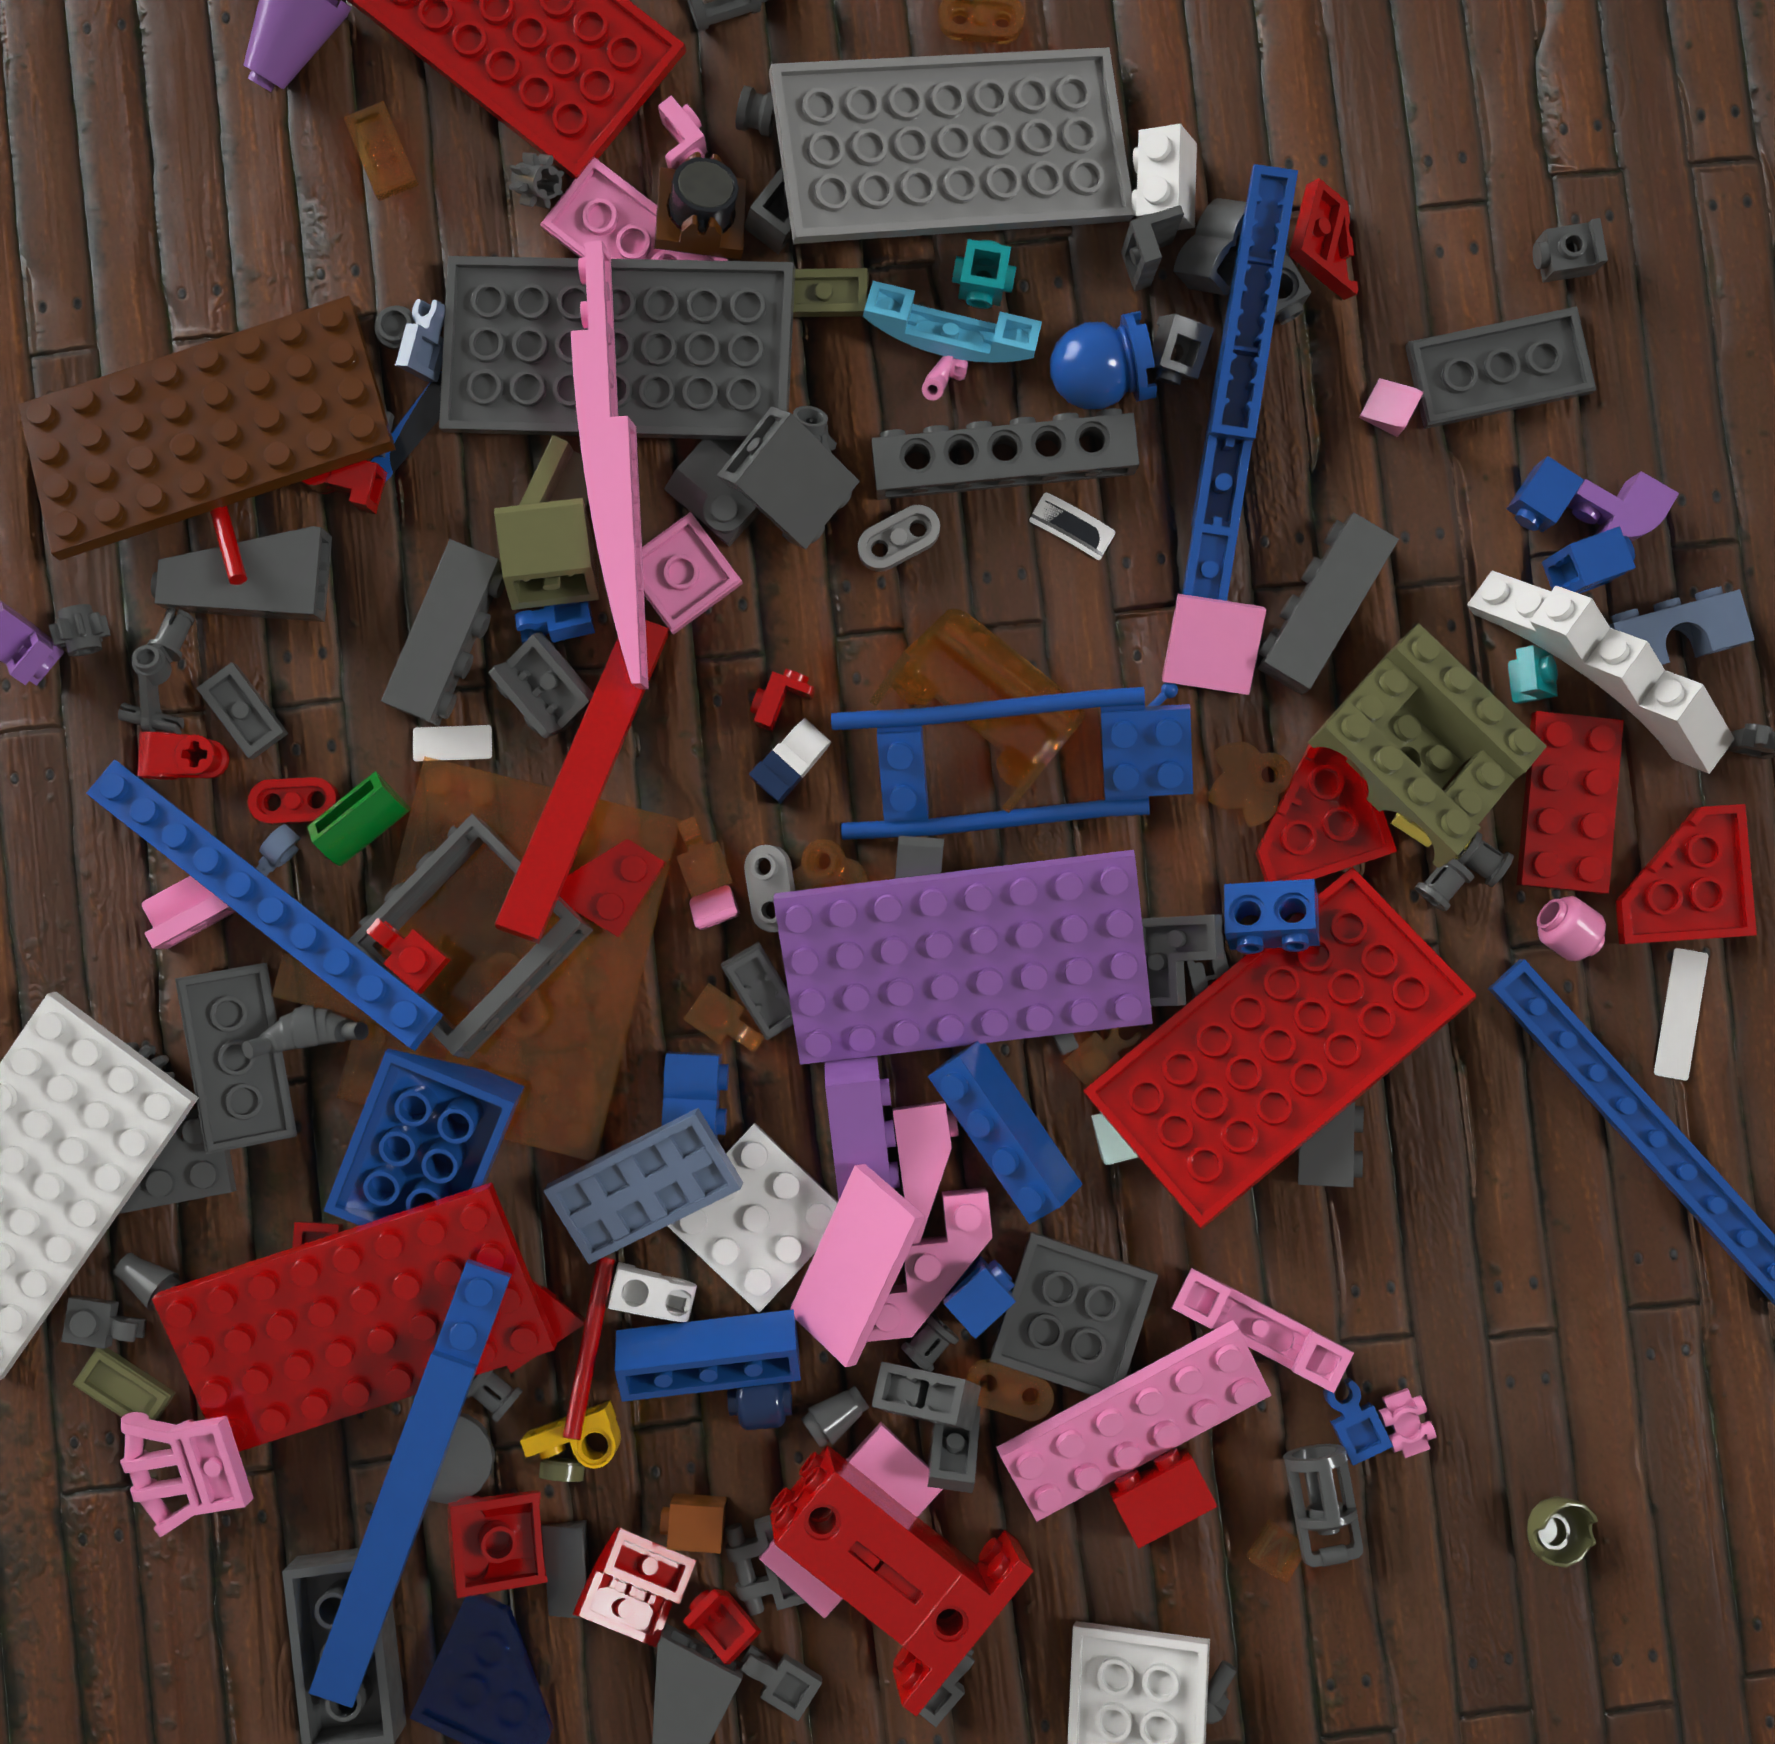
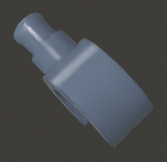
[256,824,301,877]

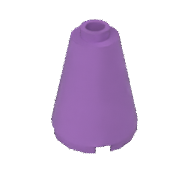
[243,0,351,93]

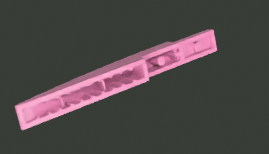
[571,240,649,689]

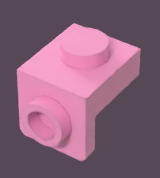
[658,95,708,169]

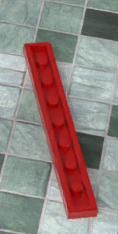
[495,620,669,944]

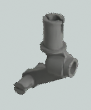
[118,607,195,734]

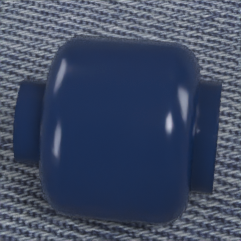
[727,1382,793,1430]

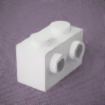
[1132,124,1197,230]

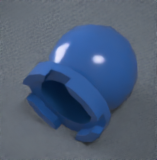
[1050,311,1157,410]

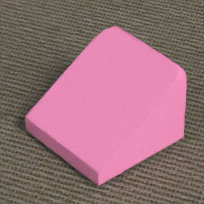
[1359,378,1423,437]
[689,885,740,930]

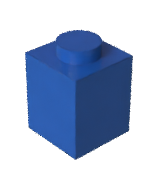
[1506,456,1584,532]

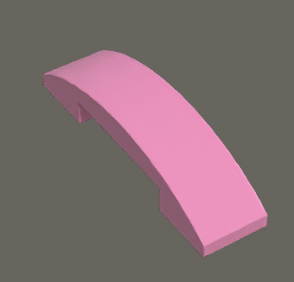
[1171,1268,1354,1393]

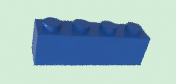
[928,1041,1083,1225]
[615,1309,801,1402]

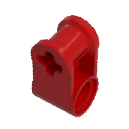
[137,732,230,780]

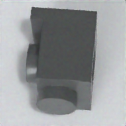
[1533,218,1608,283]
[1152,314,1214,386]

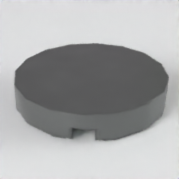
[430,1413,495,1504]

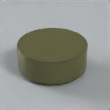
[539,1457,585,1482]

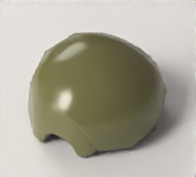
[1527,1496,1598,1568]

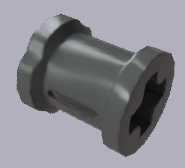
[1456,832,1514,887]
[1415,858,1474,911]
[901,1313,959,1372]
[467,1370,523,1423]

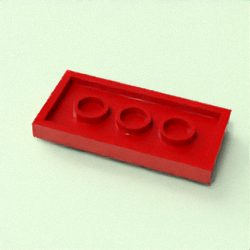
[1516,711,1624,894]

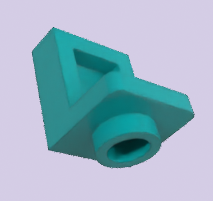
[1508,645,1558,704]

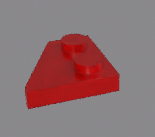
[1289,178,1358,300]
[559,839,667,938]

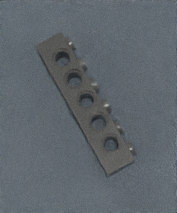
[872,408,1139,500]

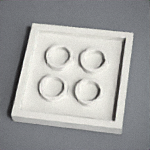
[668,1123,838,1313]
[1068,1621,1210,1744]

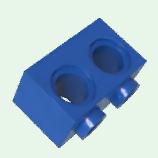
[1541,526,1636,594]
[1224,879,1320,954]
[943,1256,1016,1339]

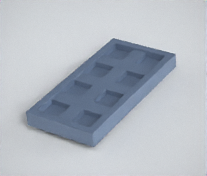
[543,1108,743,1264]

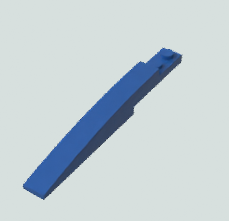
[1182,164,1298,601]
[309,1259,512,1708]

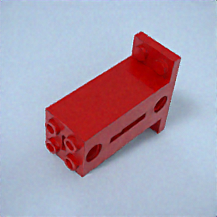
[770,1445,1033,1717]

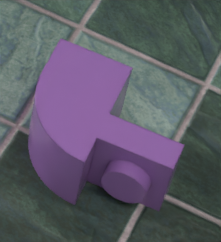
[1568,471,1679,542]
[0,600,64,686]

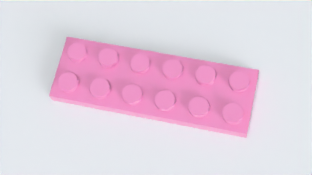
[996,1320,1271,1522]

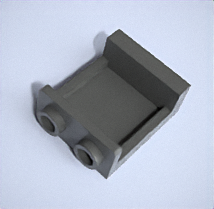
[717,406,859,549]

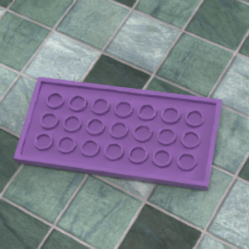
[773,850,1153,1065]

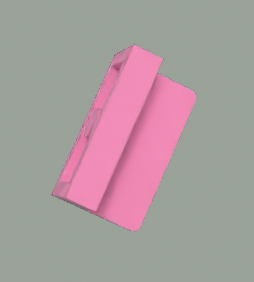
[142,876,236,949]

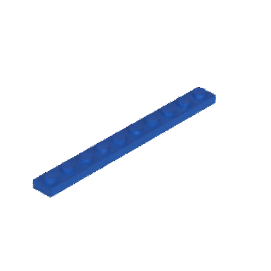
[86,759,444,1051]
[1487,959,1775,1305]

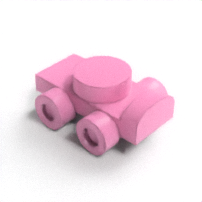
[1378,1388,1437,1458]

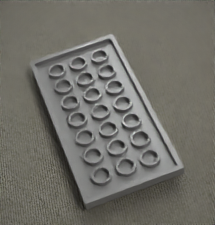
[769,47,1135,244]

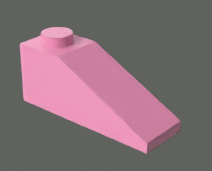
[892,1101,959,1244]

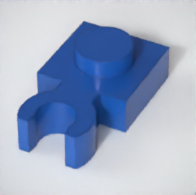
[1323,1377,1393,1466]

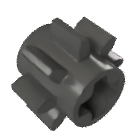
[508,152,564,208]
[49,604,111,656]

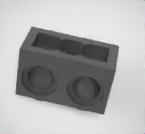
[871,1362,981,1431]

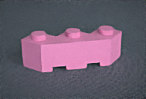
[867,1187,993,1342]

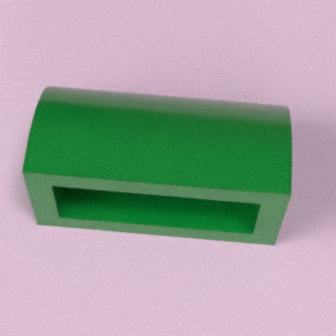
[307,771,411,866]

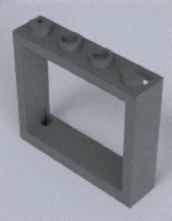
[349,814,593,1059]

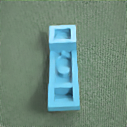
[863,281,1042,363]

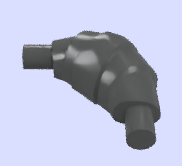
[242,1005,369,1059]

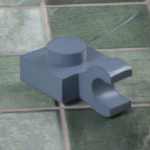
[395,299,445,382]

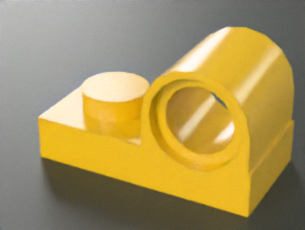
[520,1401,621,1469]

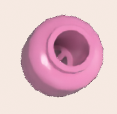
[1536,896,1606,961]

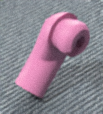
[922,356,968,401]

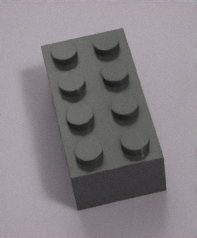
[282,1548,406,1744]

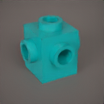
[952,239,1017,309]

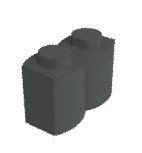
[1173,198,1246,296]

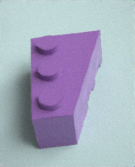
[825,1056,900,1200]

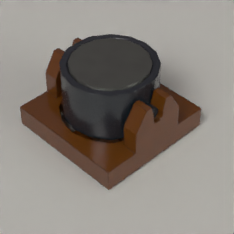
[654,152,746,260]

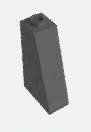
[151,526,332,622]

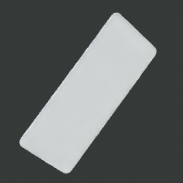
[413,725,492,761]

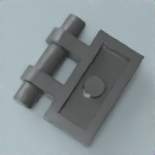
[724,1515,806,1616]

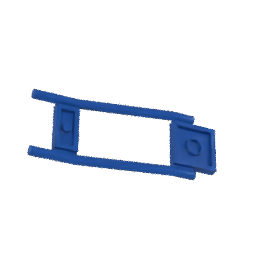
[831,687,1193,840]

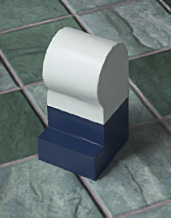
[749,718,831,804]

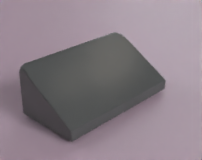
[542,1520,591,1619]

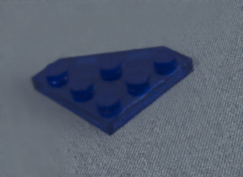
[410,1594,554,1744]

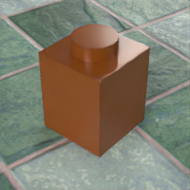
[660,1493,727,1554]

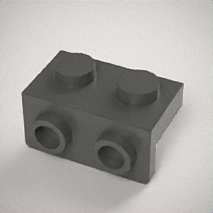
[489,632,593,738]

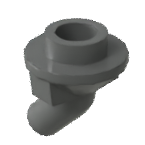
[1206,1660,1238,1724]

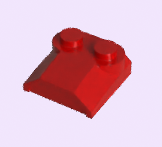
[448,1490,548,1598]

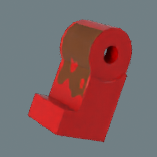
[302,460,388,514]

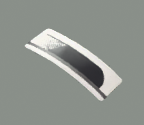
[1029,492,1115,560]

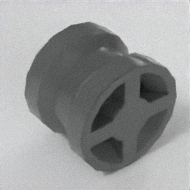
[735,85,776,138]

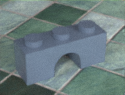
[1609,586,1755,666]

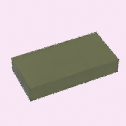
[72,1348,176,1421]

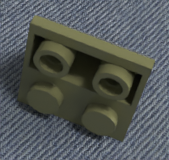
[494,498,599,610]

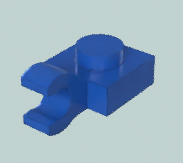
[514,601,595,644]

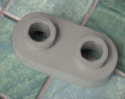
[858,505,940,572]
[744,845,795,932]

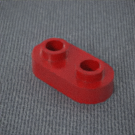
[248,777,340,825]

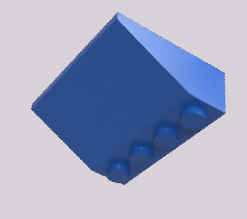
[324,1049,525,1226]

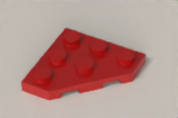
[1255,744,1397,882]
[1616,804,1757,944]

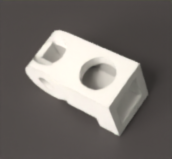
[608,1262,697,1322]

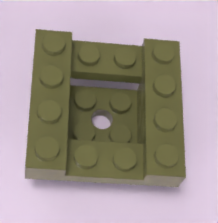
[1308,623,1547,869]

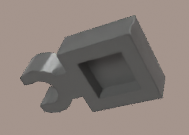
[1726,723,1775,759]

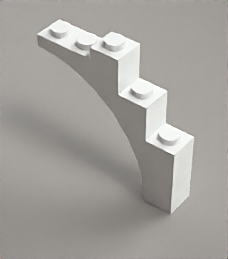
[1467,570,1735,774]

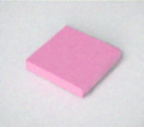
[642,512,743,635]
[1162,594,1266,695]

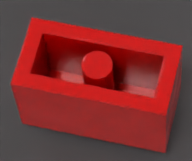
[1108,1448,1218,1549]

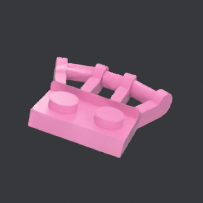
[120,1412,254,1537]

